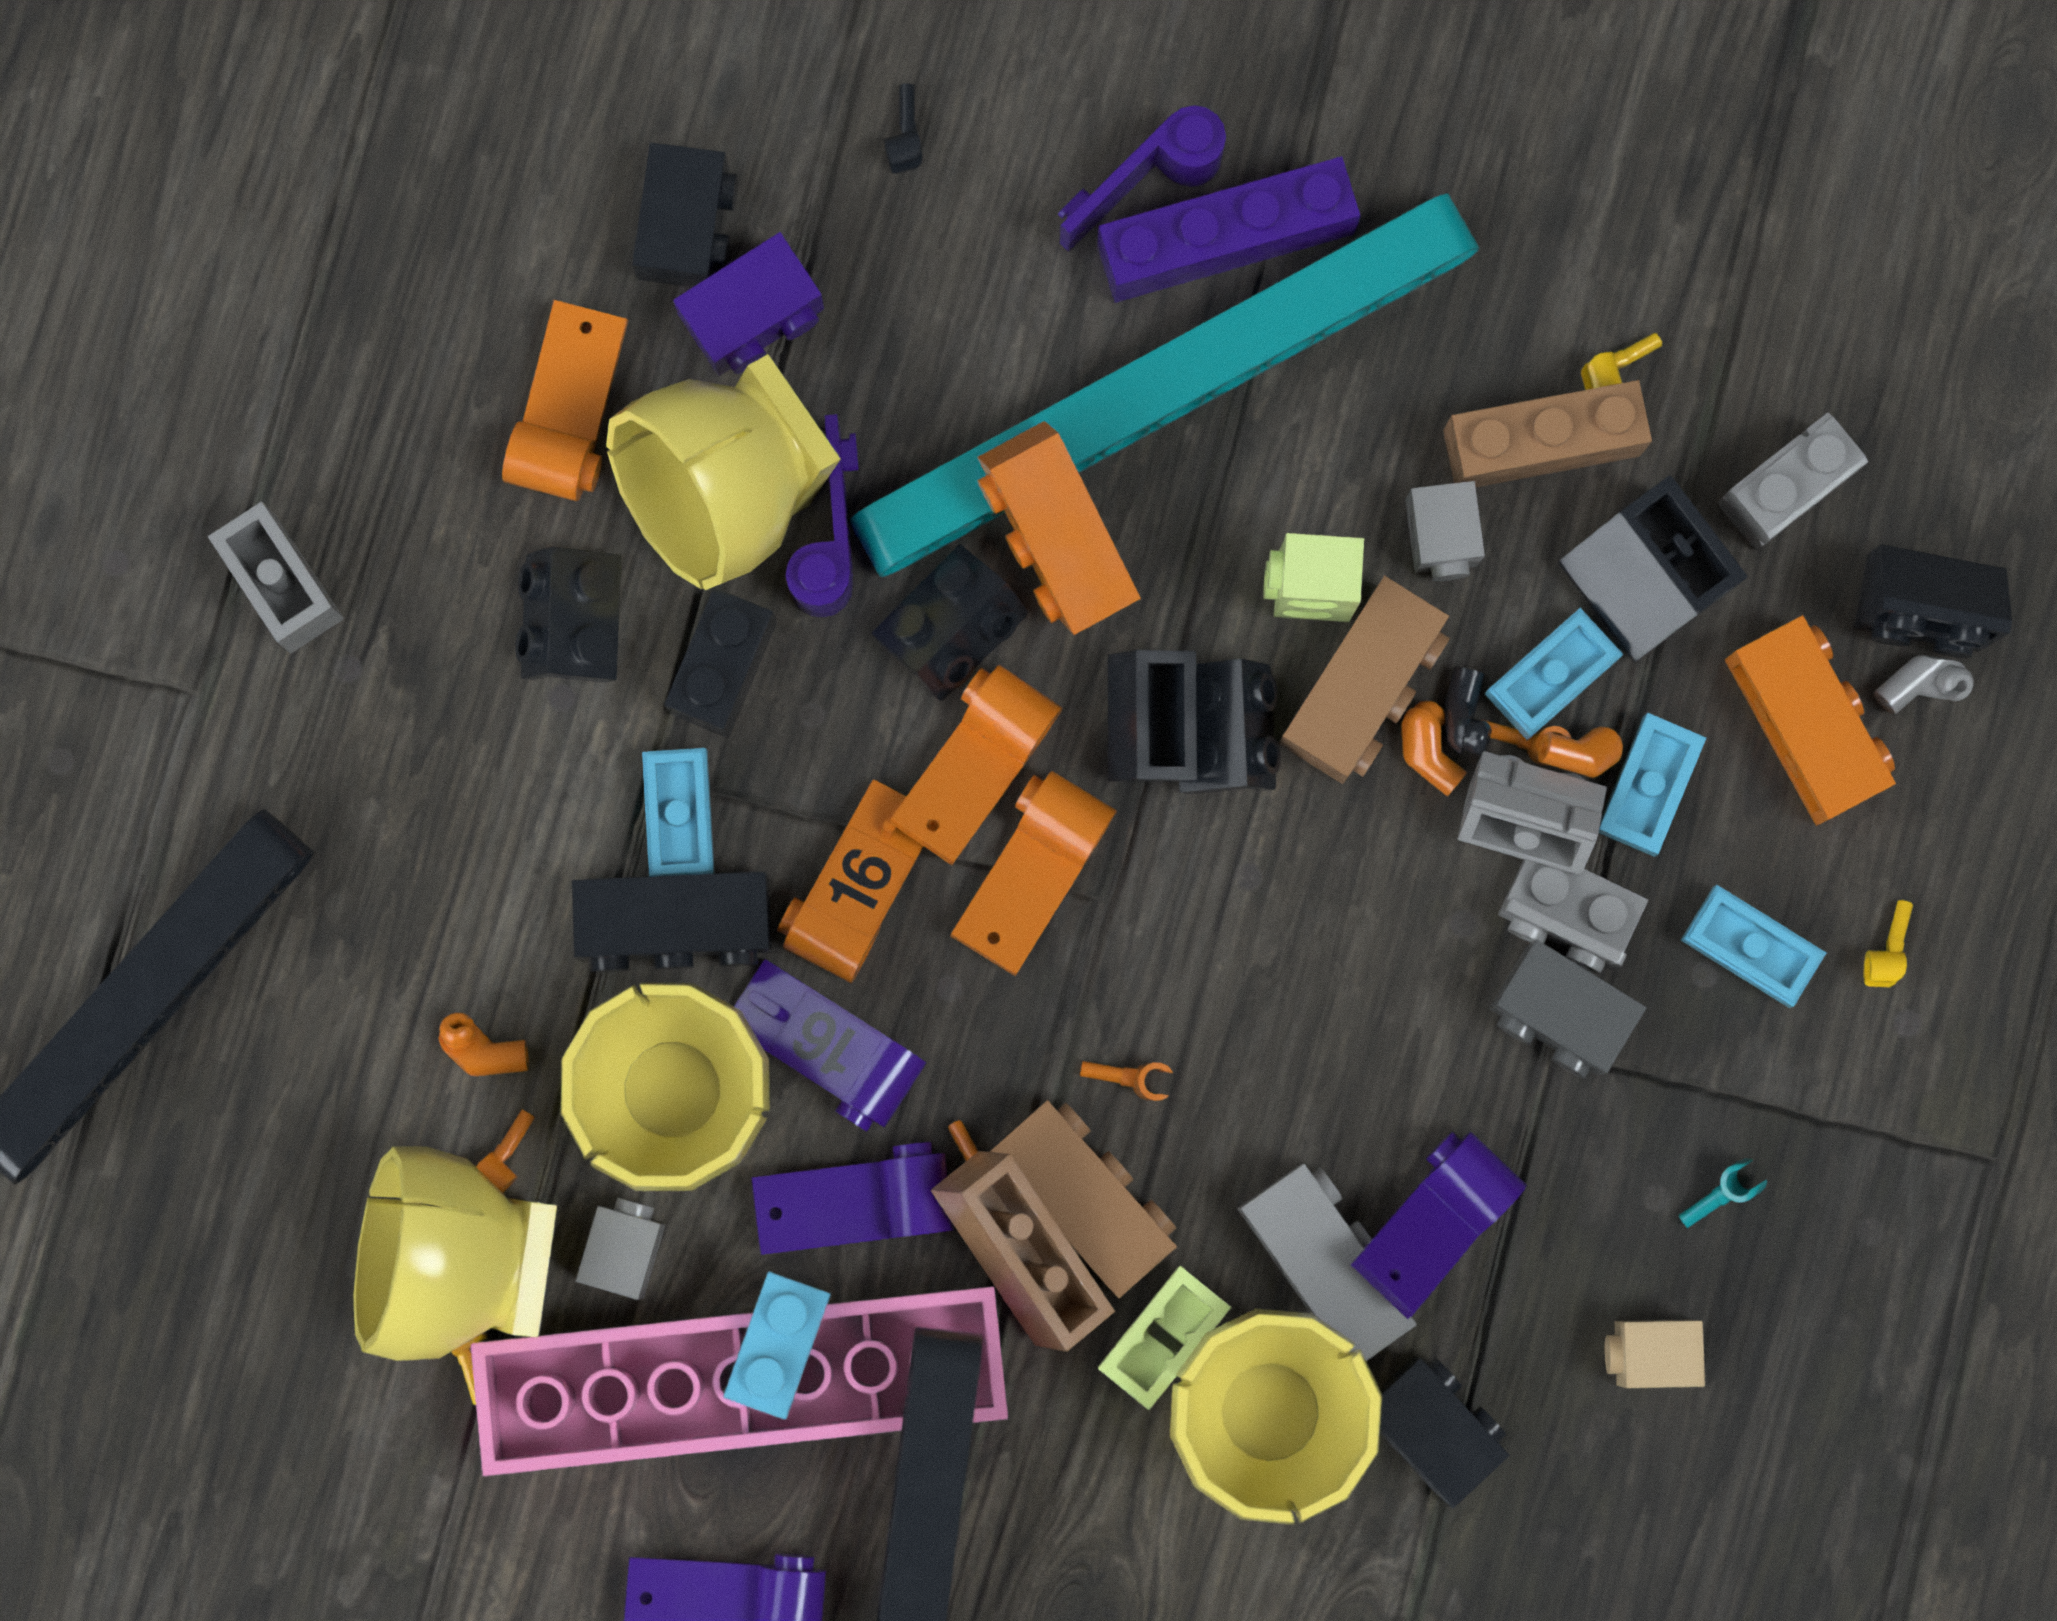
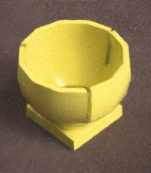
[606,354,840,590]
[561,982,770,1191]
[353,1146,557,1361]
[1170,1309,1382,1524]

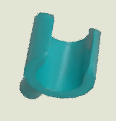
[1678,1158,1767,1228]

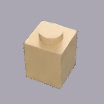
[1605,1319,1705,1388]

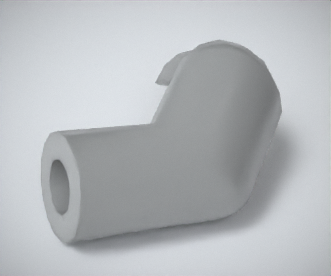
[1873,655,1974,715]

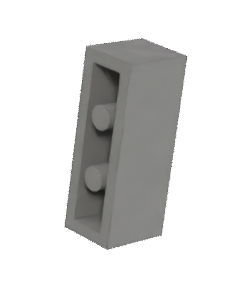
[1237,1164,1417,1361]

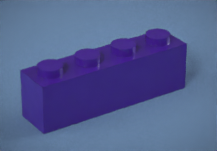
[1097,156,1360,303]

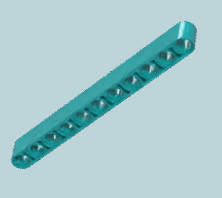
[849,193,1480,577]

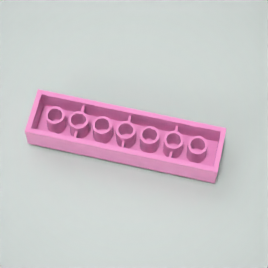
[471,1286,1008,1476]

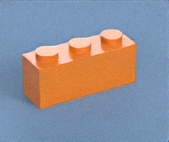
[977,421,1141,635]
[1724,615,1896,826]

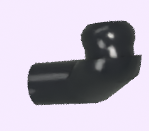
[1443,667,1492,755]

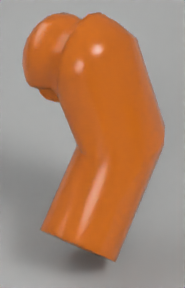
[1538,726,1623,778]
[438,1012,529,1076]

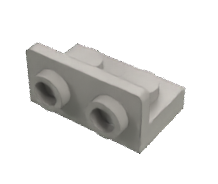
[1498,860,1648,974]

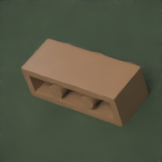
[1443,380,1652,487]
[1279,575,1450,784]
[990,1100,1177,1299]
[930,1151,1115,1352]

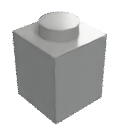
[1405,481,1485,581]
[575,1197,666,1300]

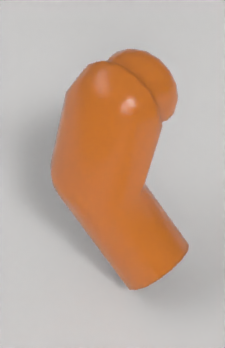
[1401,700,1467,797]

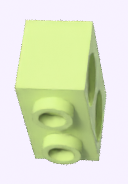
[1263,533,1364,622]
[1098,1266,1231,1410]

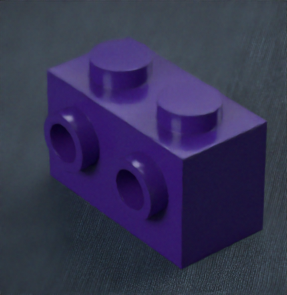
[673,232,824,376]

